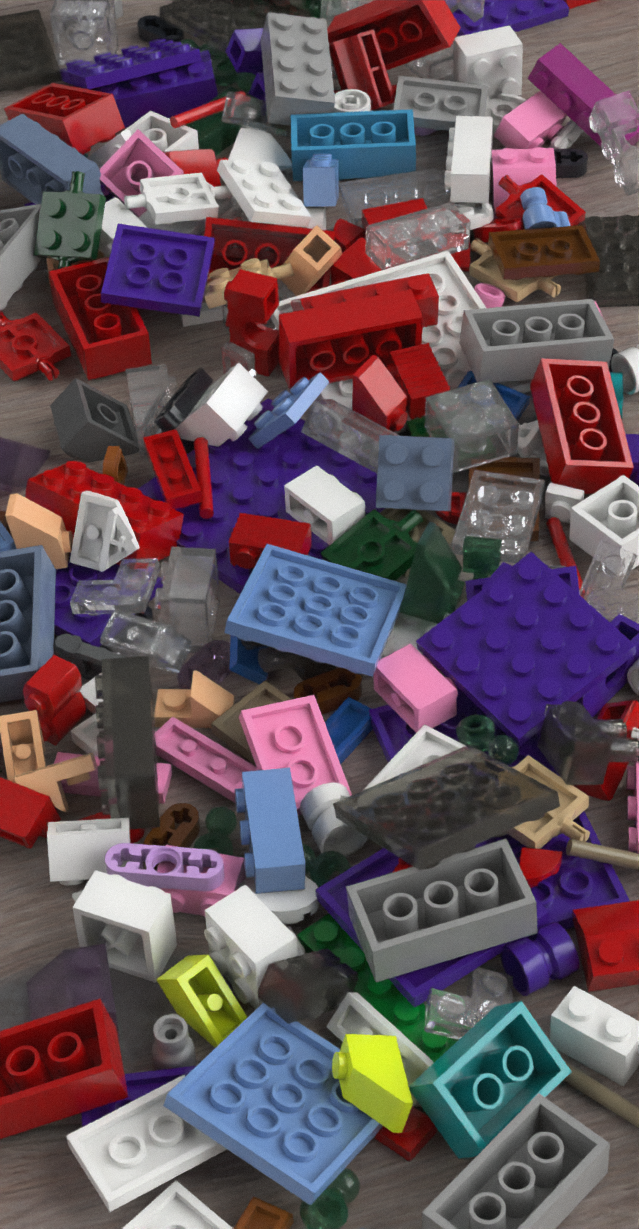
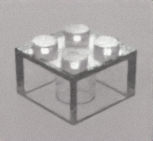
[50,0,119,65]
[425,379,519,473]
[155,547,220,654]

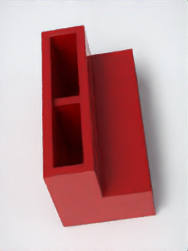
[329,29,395,111]
[0,777,61,849]

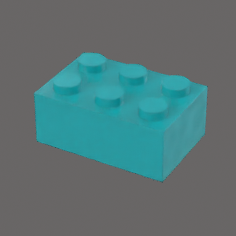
[409,1001,572,1159]

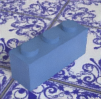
[303,154,339,207]
[235,768,306,893]

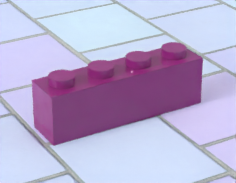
[527,43,639,160]

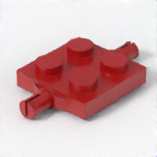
[495,174,586,226]
[0,311,71,382]

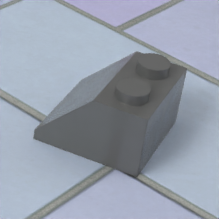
[50,378,141,463]

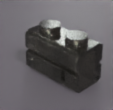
[257,948,358,1024]

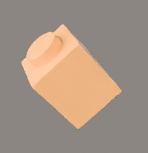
[5,493,74,569]

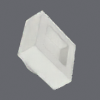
[545,483,584,524]

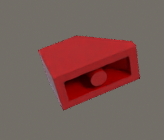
[352,355,408,437]

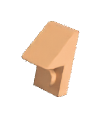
[154,670,235,728]
[0,710,46,783]
[14,752,97,812]

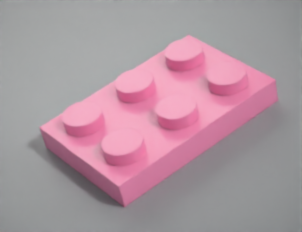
[239,695,352,815]

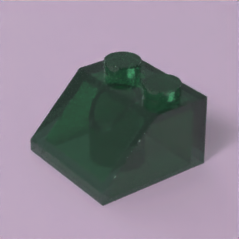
[399,522,466,624]

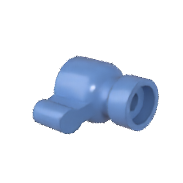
[520,187,570,230]

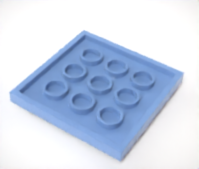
[224,544,409,677]
[164,1001,383,1205]

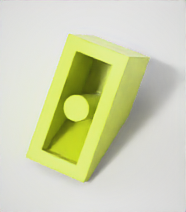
[156,955,248,1048]
[332,1034,413,1133]

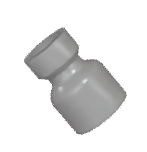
[152,1013,197,1070]

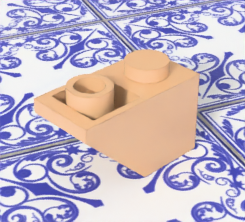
[278,225,342,297]

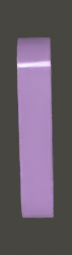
[105,843,225,891]

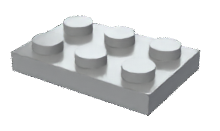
[393,76,488,131]

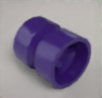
[500,922,580,996]

